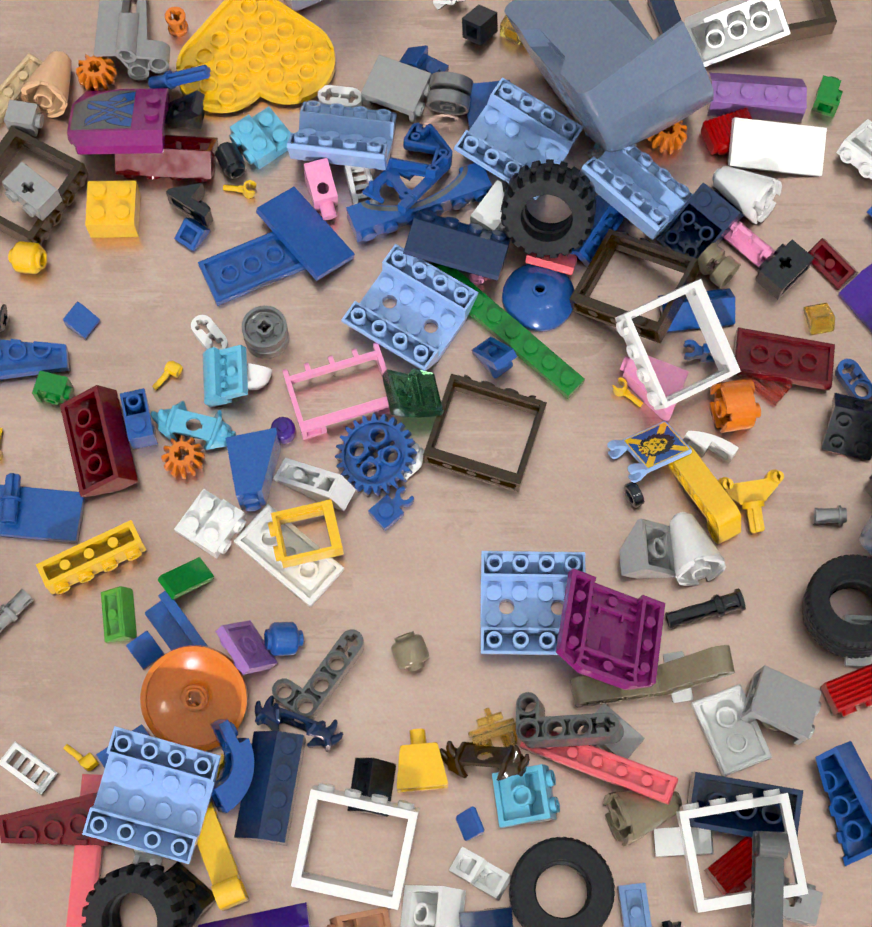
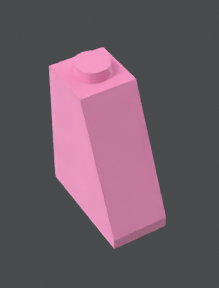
[620,356,689,423]

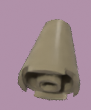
[603,791,682,846]

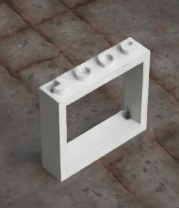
[615,279,741,410]
[291,783,420,910]
[676,789,808,913]

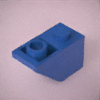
[120,388,158,450]

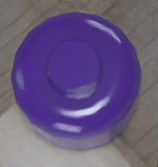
[270,417,296,444]

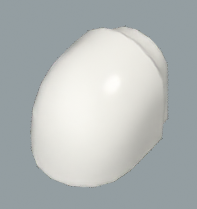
[247,363,272,390]

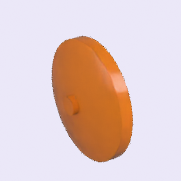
[140,645,248,751]

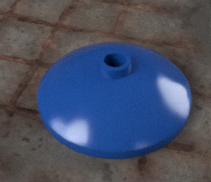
[502,264,574,332]

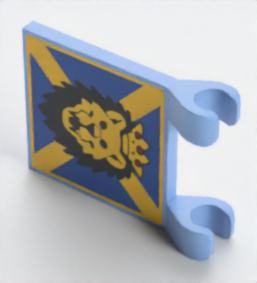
[607,421,692,483]

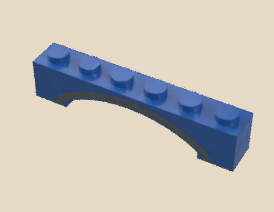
[346,163,492,242]

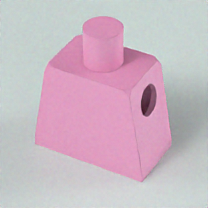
[304,158,338,220]

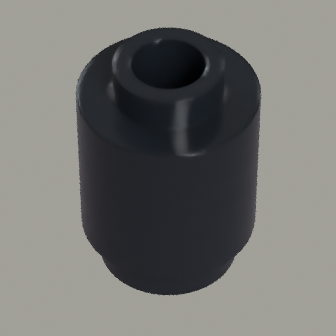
[215,142,246,179]

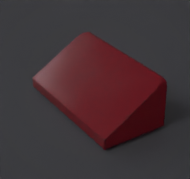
[808,238,859,289]

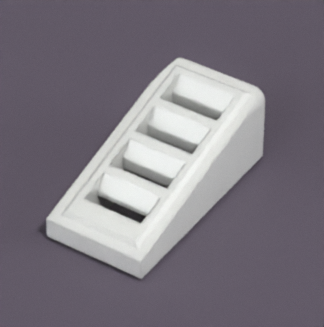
[344,165,378,205]
[0,742,58,795]

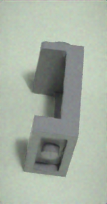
[361,55,431,123]
[741,665,822,745]

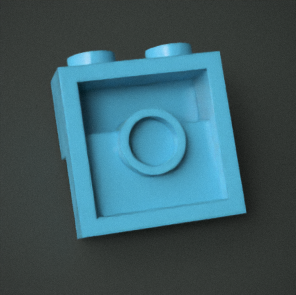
[229,107,291,169]
[492,764,560,828]

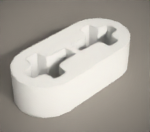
[318,85,362,108]
[191,315,229,350]

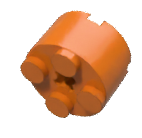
[710,379,761,433]

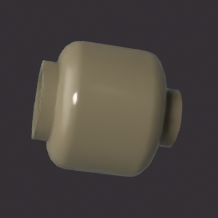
[391,631,429,672]

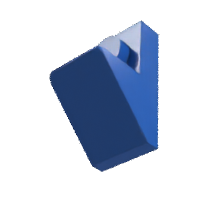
[399,45,449,74]
[472,337,517,379]

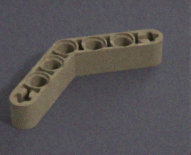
[570,645,735,707]

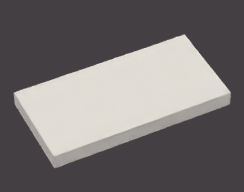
[728,118,827,177]
[234,504,345,608]

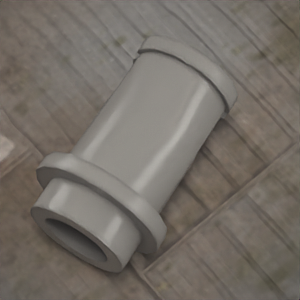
[814,505,847,526]

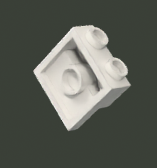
[836,119,872,179]
[174,489,246,559]

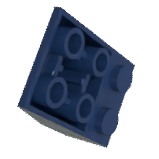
[656,182,744,259]

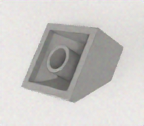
[620,519,675,579]

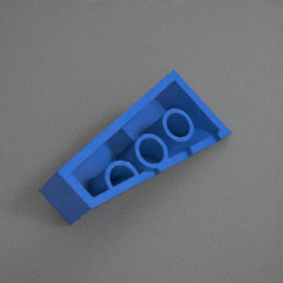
[815,741,872,866]

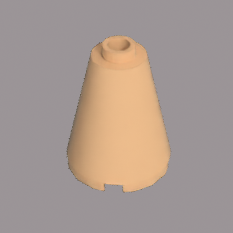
[21,51,72,118]

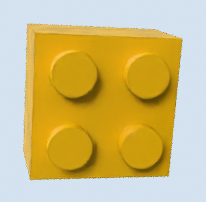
[85,181,141,238]

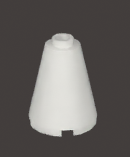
[712,166,782,224]
[669,512,726,586]

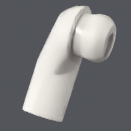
[404,443,424,480]

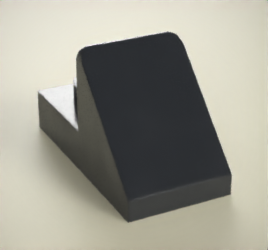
[165,90,205,130]
[166,183,213,228]

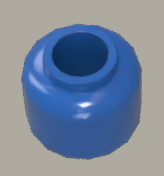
[264,622,304,656]

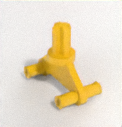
[718,469,784,533]

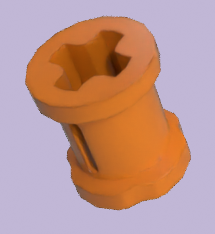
[165,6,188,37]

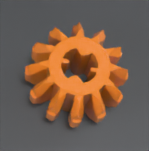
[76,54,117,91]
[647,120,687,155]
[161,435,205,479]

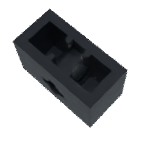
[756,239,814,300]

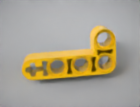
[668,445,741,545]
[197,801,249,911]

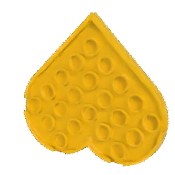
[176,0,336,113]

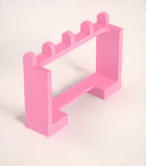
[282,342,398,440]

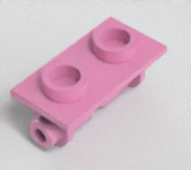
[724,221,775,267]

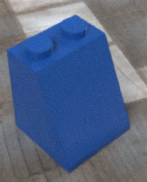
[225,428,281,511]

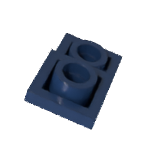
[459,906,513,927]

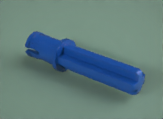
[148,64,211,90]

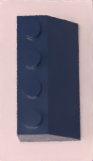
[403,210,511,281]
[234,731,306,846]
[688,772,804,837]

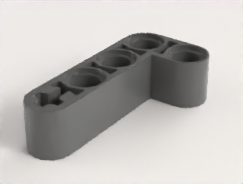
[272,629,364,719]
[516,692,624,748]
[751,830,789,927]

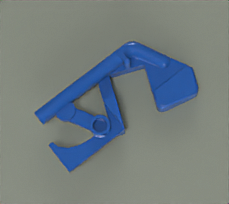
[363,123,453,214]

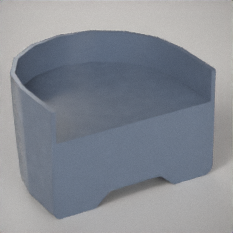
[504,0,714,152]

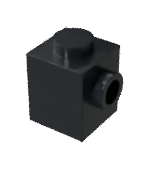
[462,5,498,45]

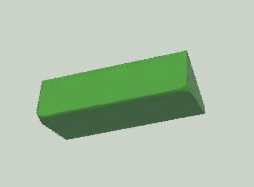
[101,586,137,643]

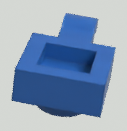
[683,340,715,362]

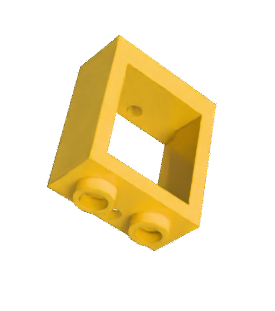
[268,499,344,568]

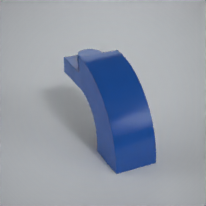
[210,719,254,813]

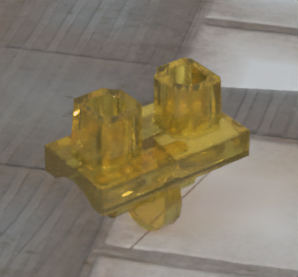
[468,708,518,755]

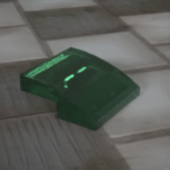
[382,368,444,418]

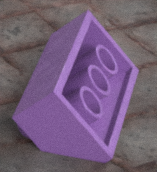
[707,72,807,122]

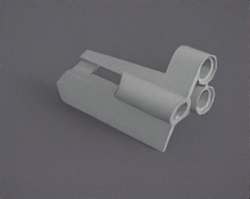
[94,0,170,81]

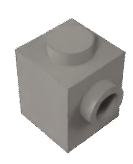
[4,100,44,137]

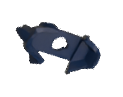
[254,695,344,752]

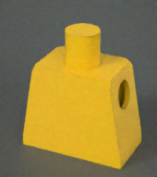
[397,729,448,793]

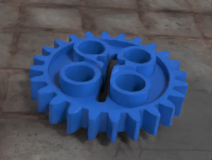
[335,413,417,496]

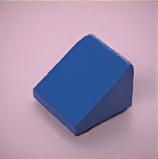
[174,218,210,251]
[63,301,100,339]
[126,631,165,670]
[456,806,485,841]

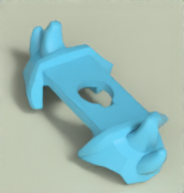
[151,401,236,450]

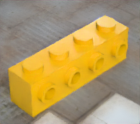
[35,520,146,594]

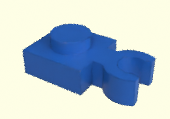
[368,486,414,531]

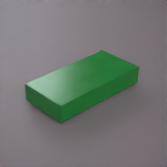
[158,557,214,600]

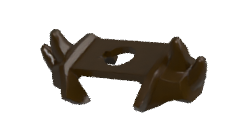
[440,741,530,781]

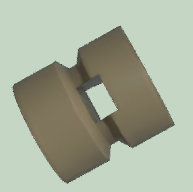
[697,242,741,289]

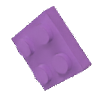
[215,620,278,675]

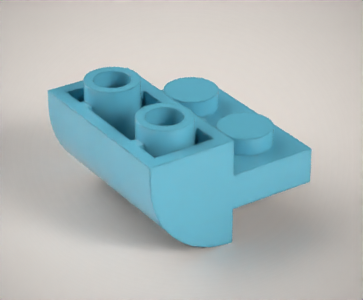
[202,345,248,407]

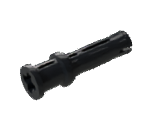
[665,588,746,629]

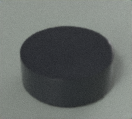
[624,482,645,507]

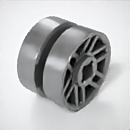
[426,72,473,115]
[242,305,289,359]

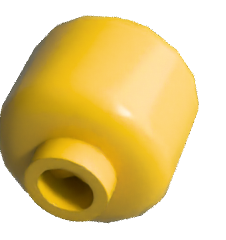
[8,241,47,274]

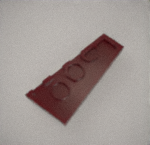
[0,792,112,846]

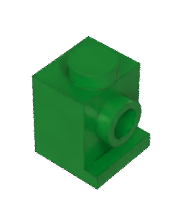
[811,75,843,117]
[32,371,74,405]

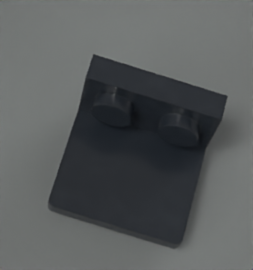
[822,393,872,461]

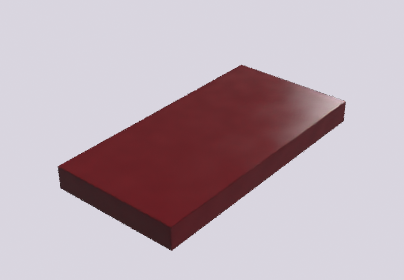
[734,327,835,391]

